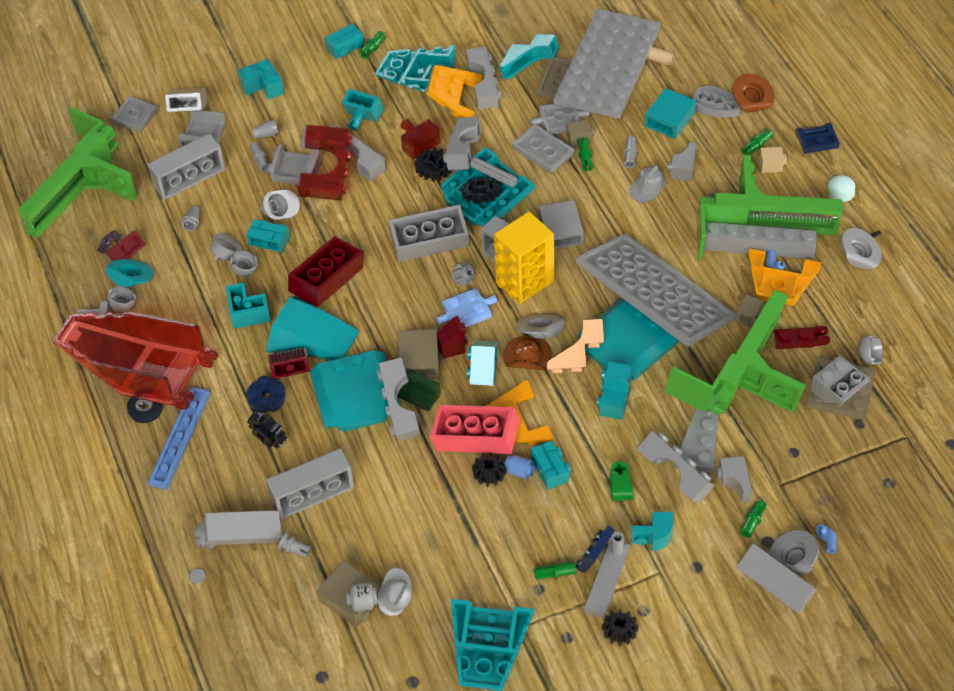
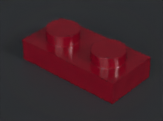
[105,230,146,261]

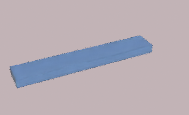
[148,387,210,490]

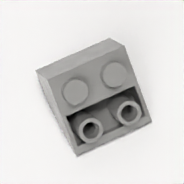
[810,355,870,403]

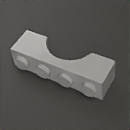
[466,47,501,109]
[443,117,482,170]
[320,124,386,182]
[377,357,421,442]
[637,431,715,504]

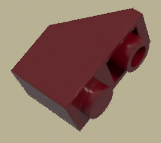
[437,316,467,359]

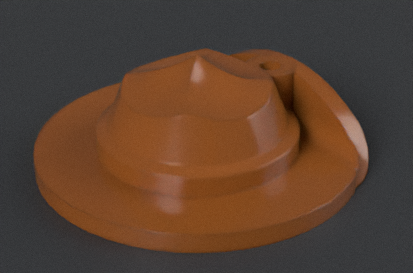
[732,74,774,112]
[503,335,551,370]

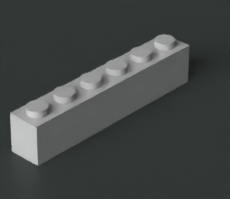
[703,222,817,259]

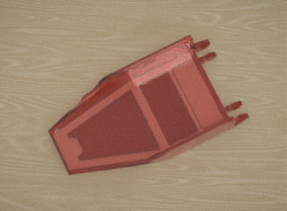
[53,311,218,410]

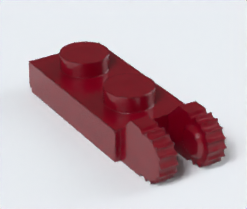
[773,326,830,349]

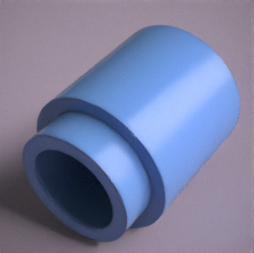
[504,455,535,480]

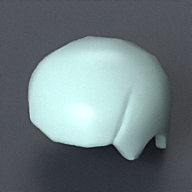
[828,175,855,202]

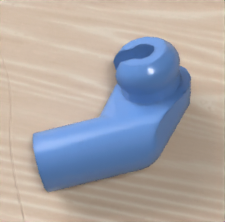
[766,250,785,270]
[815,524,837,554]

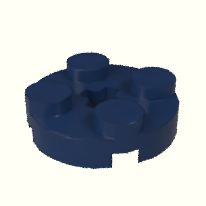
[246,376,286,414]

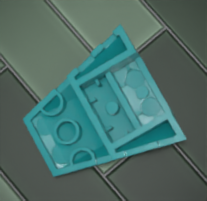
[375,45,456,93]
[266,296,359,360]
[451,599,535,691]

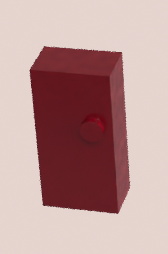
[288,236,364,307]

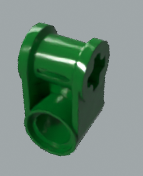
[609,461,633,502]

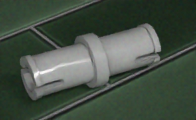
[623,136,638,169]
[249,142,269,173]

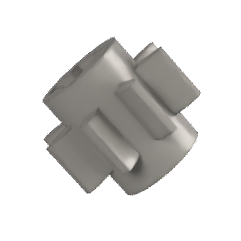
[452,262,475,286]

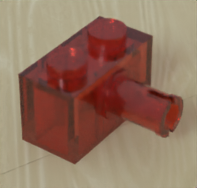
[400,119,440,160]

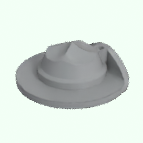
[841,228,882,269]
[516,314,564,339]
[769,530,819,576]

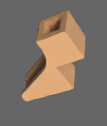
[547,319,604,374]

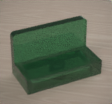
[397,368,441,411]

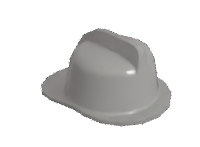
[630,165,666,202]
[259,190,300,220]
[210,233,242,261]
[377,568,412,616]

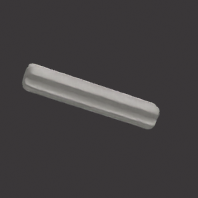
[470,157,517,187]

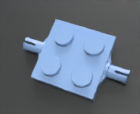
[436,288,498,327]

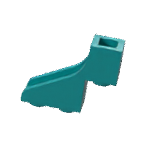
[499,34,559,79]

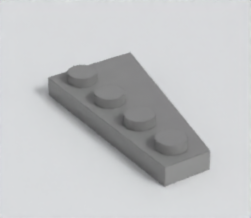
[673,408,718,472]

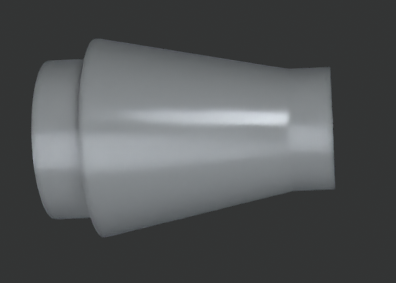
[252,120,279,139]
[181,206,200,232]

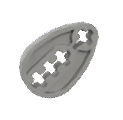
[693,86,742,118]

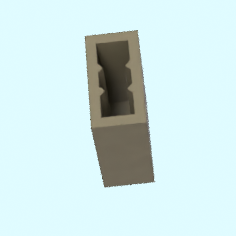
[398,329,439,379]
[316,561,381,628]

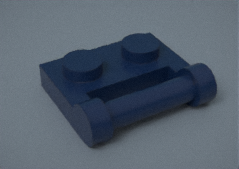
[795,123,840,154]
[575,525,615,573]

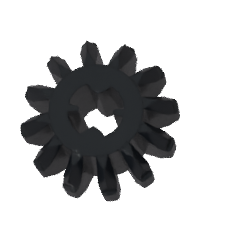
[472,452,506,487]
[602,608,638,647]

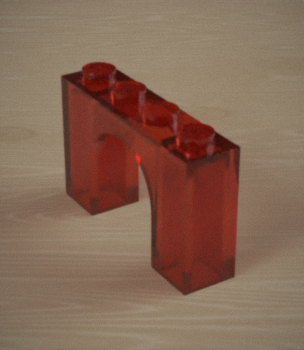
[299,125,352,201]

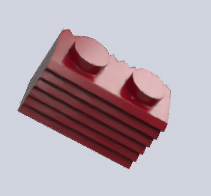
[268,346,311,379]

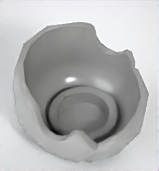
[230,250,258,277]
[107,286,136,312]
[858,335,883,365]

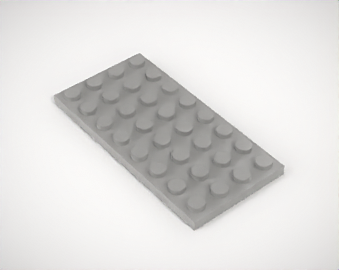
[554,9,661,119]
[575,233,737,347]

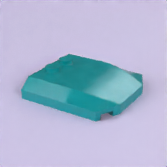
[441,147,536,227]
[578,297,680,381]
[310,350,400,431]

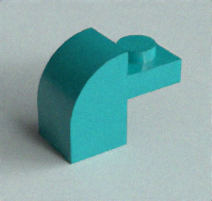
[631,512,673,551]

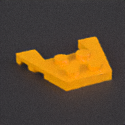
[426,65,483,118]
[748,249,822,306]
[487,380,554,445]

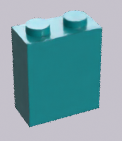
[645,88,696,139]

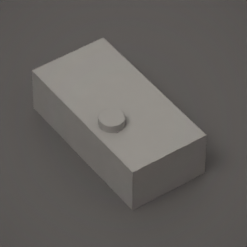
[147,133,225,201]
[389,205,469,262]
[266,448,354,520]

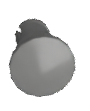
[278,532,311,559]

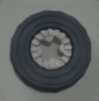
[127,390,163,423]

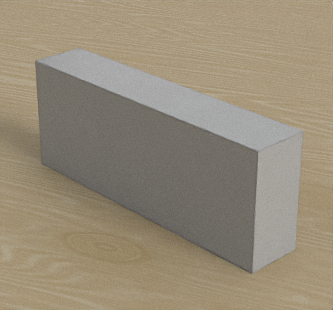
[203,510,282,545]
[736,543,817,614]

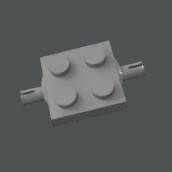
[530,104,590,135]

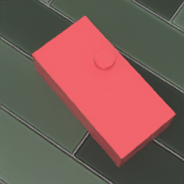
[430,405,520,454]

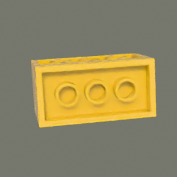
[494,212,554,304]

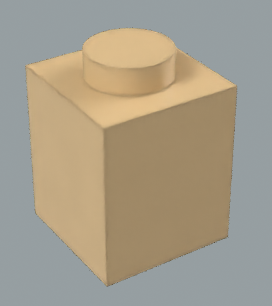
[759,147,787,173]

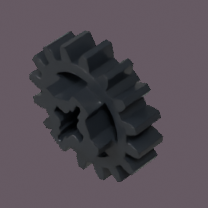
[414,147,451,182]
[461,176,501,205]
[247,411,287,449]

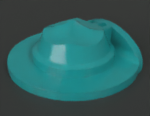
[106,259,154,287]

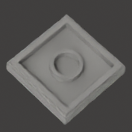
[110,96,159,133]

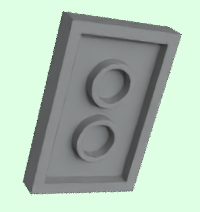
[512,124,575,174]

